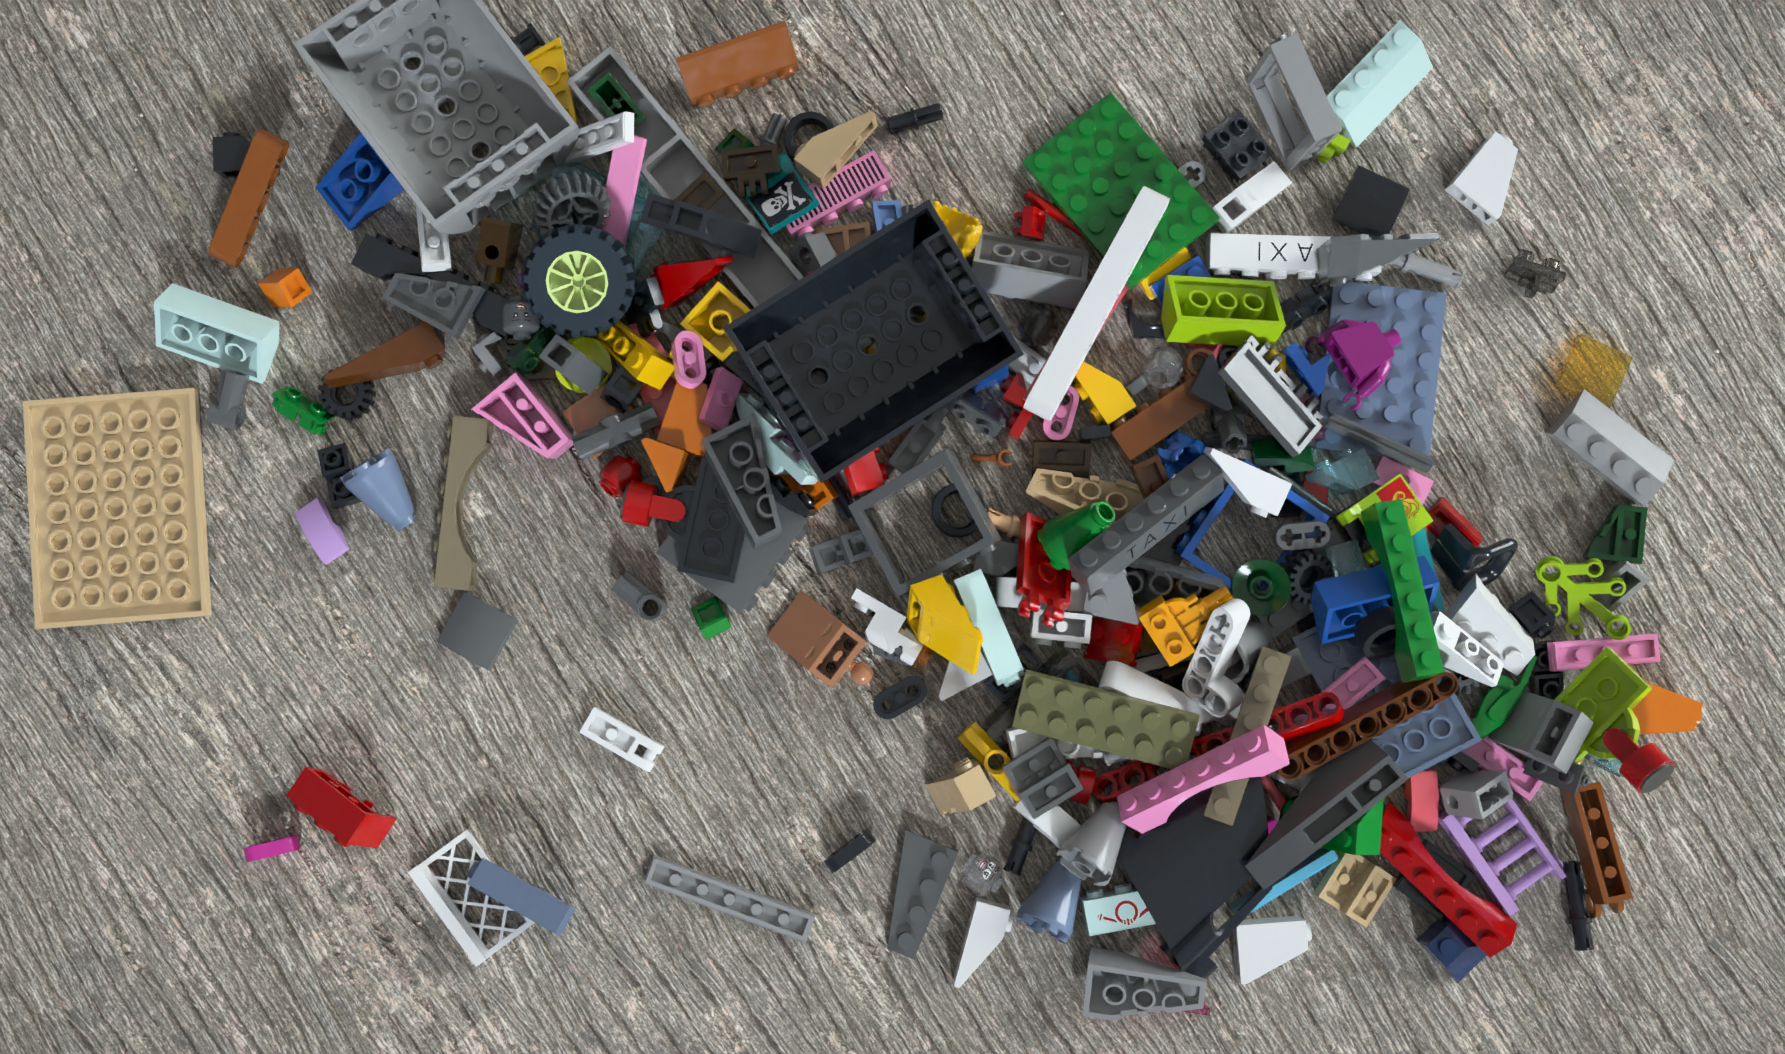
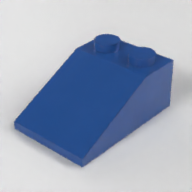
[315,132,404,231]

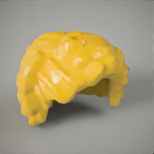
[932,201,983,259]

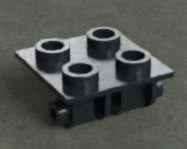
[1202,110,1274,183]

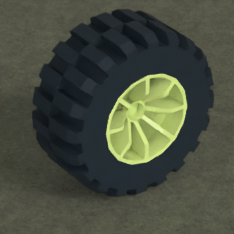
[521,224,636,338]

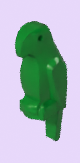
[1470,656,1537,739]

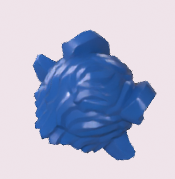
[1156,430,1208,480]

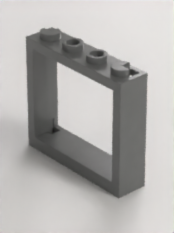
[848,449,1002,598]

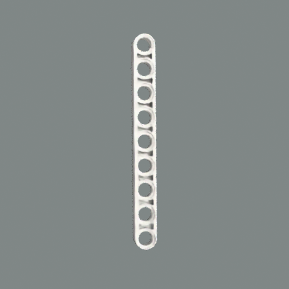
[1023,186,1170,422]

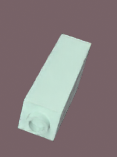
[954,569,1024,687]

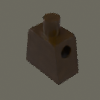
[477,216,523,284]

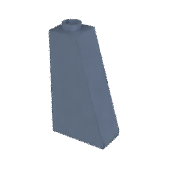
[466,858,575,936]

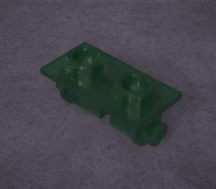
[505,321,563,377]

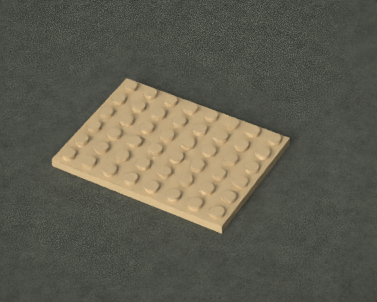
[23,388,212,629]

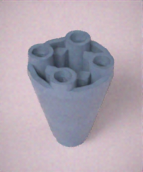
[340,447,417,531]
[1016,861,1081,944]

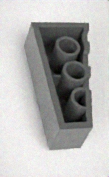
[700,414,782,549]
[1125,555,1224,610]

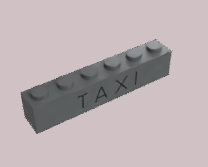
[1068,454,1224,595]

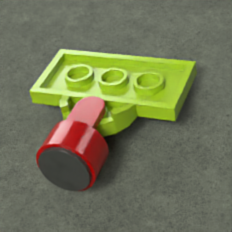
[1554,647,1674,793]

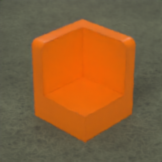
[258,268,312,308]

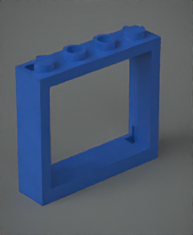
[1174,458,1329,592]

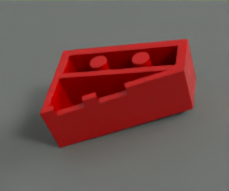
[286,766,396,848]

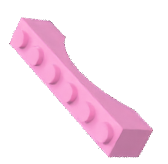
[1117,725,1290,834]

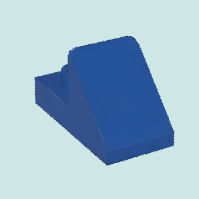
[1279,342,1330,398]

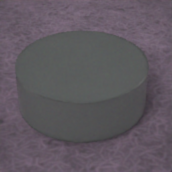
[1124,372,1151,397]

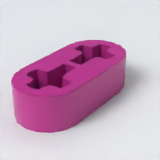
[243,834,301,862]

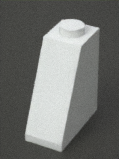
[1445,132,1518,225]
[1232,916,1312,984]

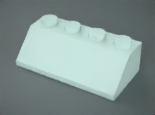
[1327,20,1433,149]
[154,283,279,384]

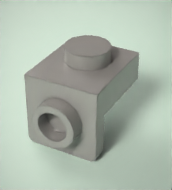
[472,331,508,379]

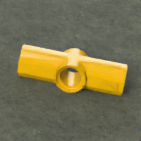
[957,721,1019,802]

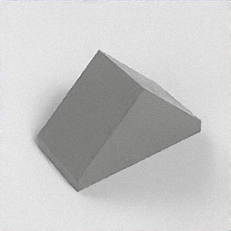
[1590,561,1650,613]

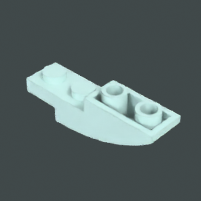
[736,392,818,485]

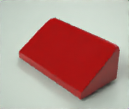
[1425,497,1483,547]

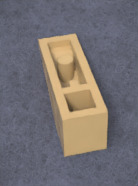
[794,111,877,190]

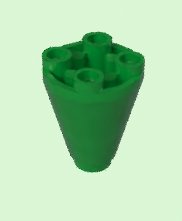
[1037,501,1115,570]

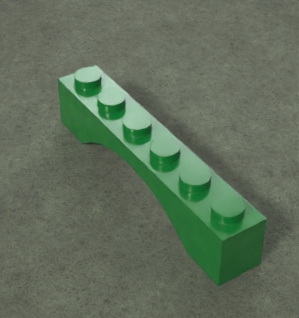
[1361,499,1444,683]

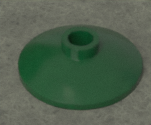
[1232,558,1291,616]

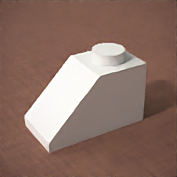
[938,651,993,701]

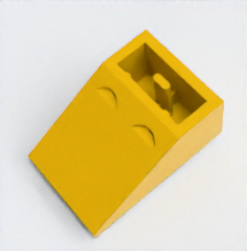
[906,574,983,675]

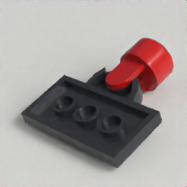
[620,457,745,583]

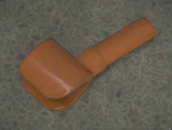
[972,449,1013,467]

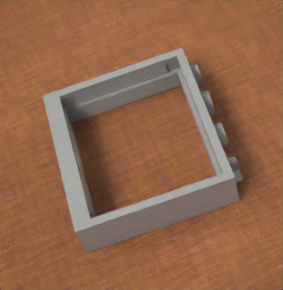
[1246,33,1342,172]

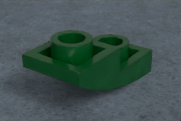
[1252,439,1314,473]

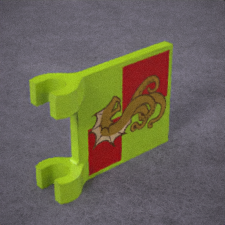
[1336,473,1433,565]

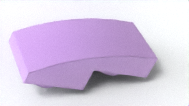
[295,498,349,564]

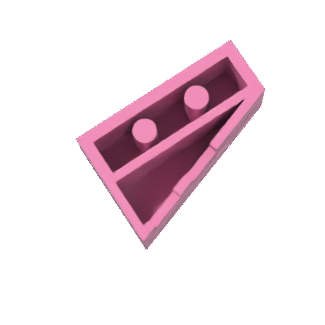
[471,373,574,459]

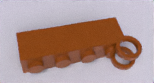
[1109,348,1212,463]
[1560,782,1633,918]

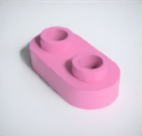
[671,331,706,389]
[1042,386,1079,441]

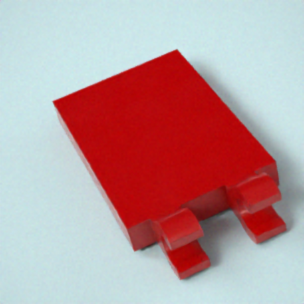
[1016,512,1071,628]

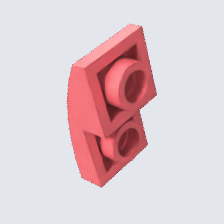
[1404,769,1439,832]

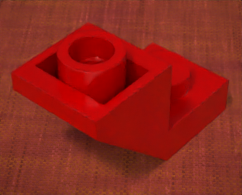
[1001,372,1033,441]

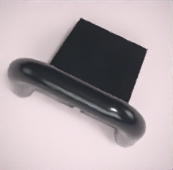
[1430,523,1518,592]

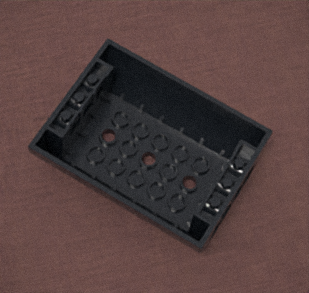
[723,199,1024,483]

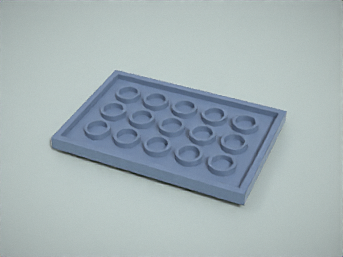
[1314,281,1447,459]
[1290,626,1482,778]

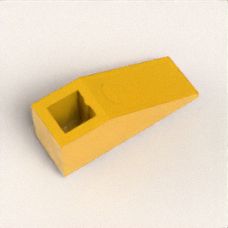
[595,321,674,390]
[1073,362,1136,425]

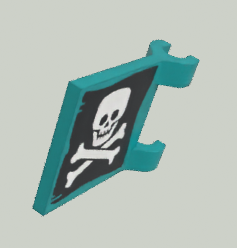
[736,152,820,235]

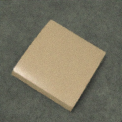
[1313,852,1397,928]

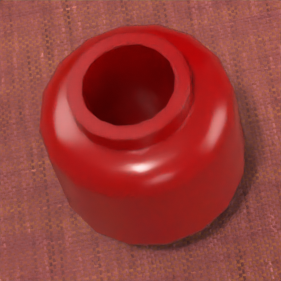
[599,455,642,498]

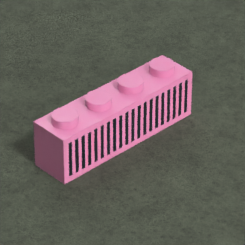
[785,150,891,240]

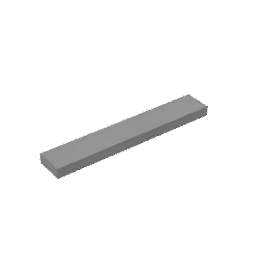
[644,855,816,943]

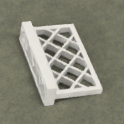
[408,829,535,967]

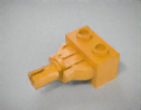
[1136,585,1233,667]

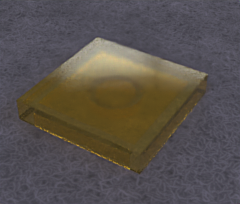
[1554,334,1633,409]

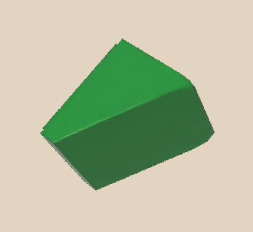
[691,596,731,639]

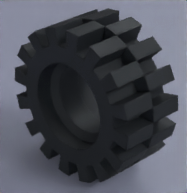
[318,367,376,420]
[1280,549,1335,604]

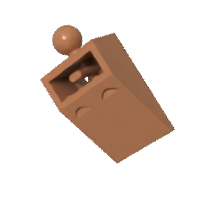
[767,591,874,688]

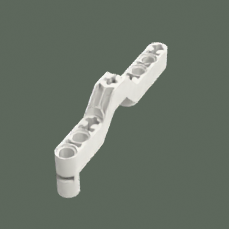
[1098,661,1326,794]

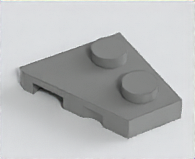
[1083,569,1140,625]

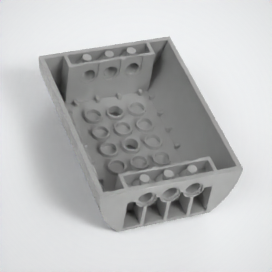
[293,0,579,234]

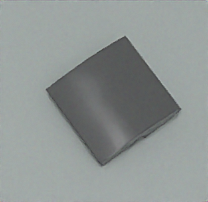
[437,591,518,671]
[1000,737,1083,819]

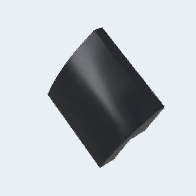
[1332,165,1410,237]

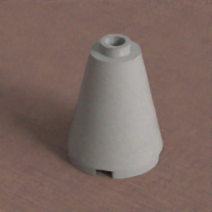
[1199,621,1271,684]
[1056,801,1126,886]

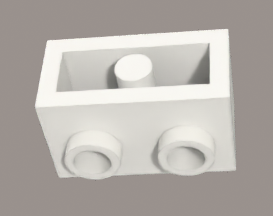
[1029,609,1092,649]

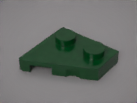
[1583,504,1648,565]

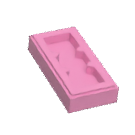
[699,367,743,431]
[1368,456,1434,505]

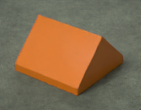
[641,438,691,494]

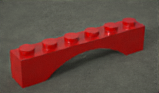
[1380,802,1517,958]

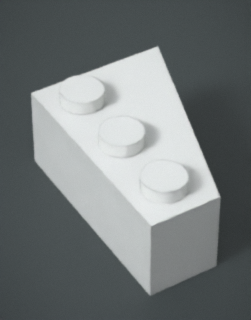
[1444,574,1535,676]

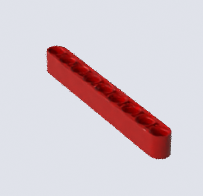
[1092,692,1345,803]

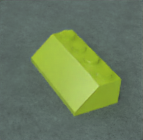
[1161,275,1286,347]

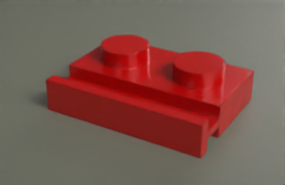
[1083,617,1143,667]

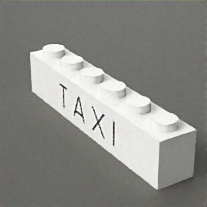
[1205,233,1382,282]

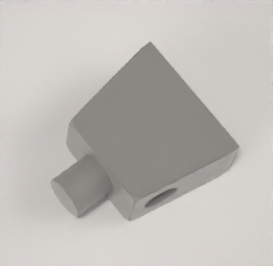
[1438,770,1513,820]

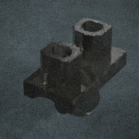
[1504,249,1566,299]

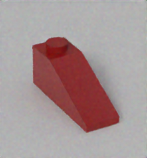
[649,256,734,310]

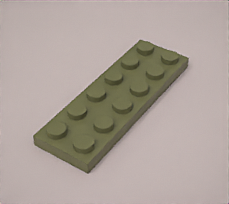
[1012,669,1200,769]

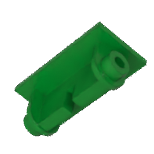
[272,386,335,436]

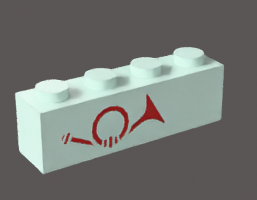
[1080,884,1156,936]

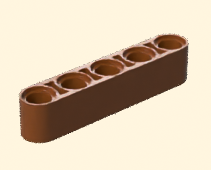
[208,128,289,268]

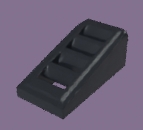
[983,643,1044,704]

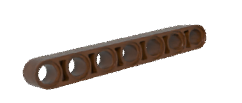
[1275,669,1459,780]

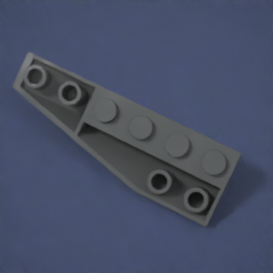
[1245,739,1408,890]

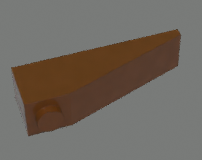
[324,321,445,389]

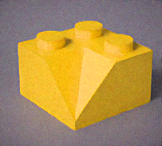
[680,281,751,367]

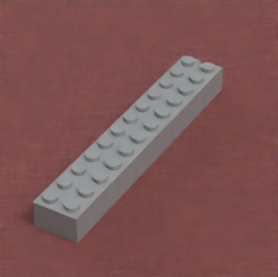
[566,46,803,309]

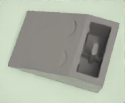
[1489,691,1594,774]

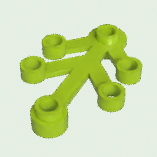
[1535,556,1631,640]

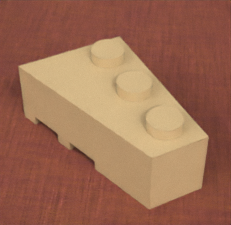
[925,756,996,815]

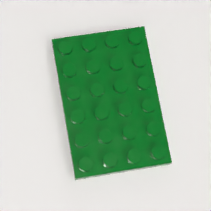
[1023,93,1220,291]

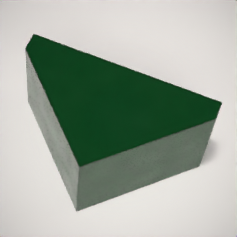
[587,71,647,127]

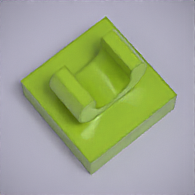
[1316,134,1351,164]

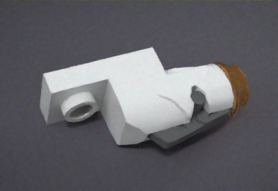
[851,588,933,670]

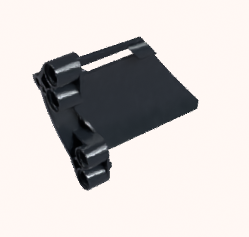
[1117,777,1272,979]

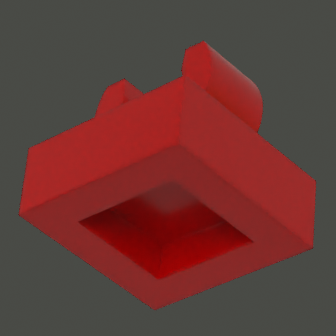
[1012,206,1046,241]

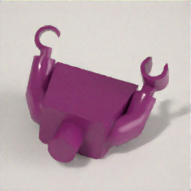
[1305,319,1401,411]

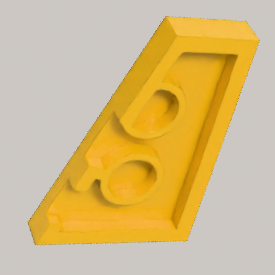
[524,37,579,126]

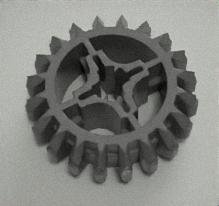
[532,171,611,234]

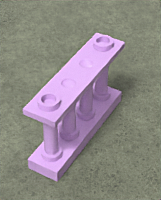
[1438,790,1566,916]

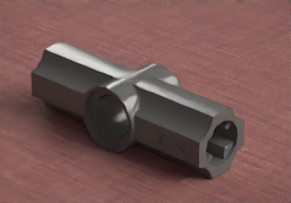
[571,402,661,460]

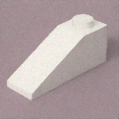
[1204,447,1292,518]
[953,897,1014,988]

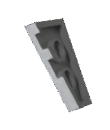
[381,273,486,339]

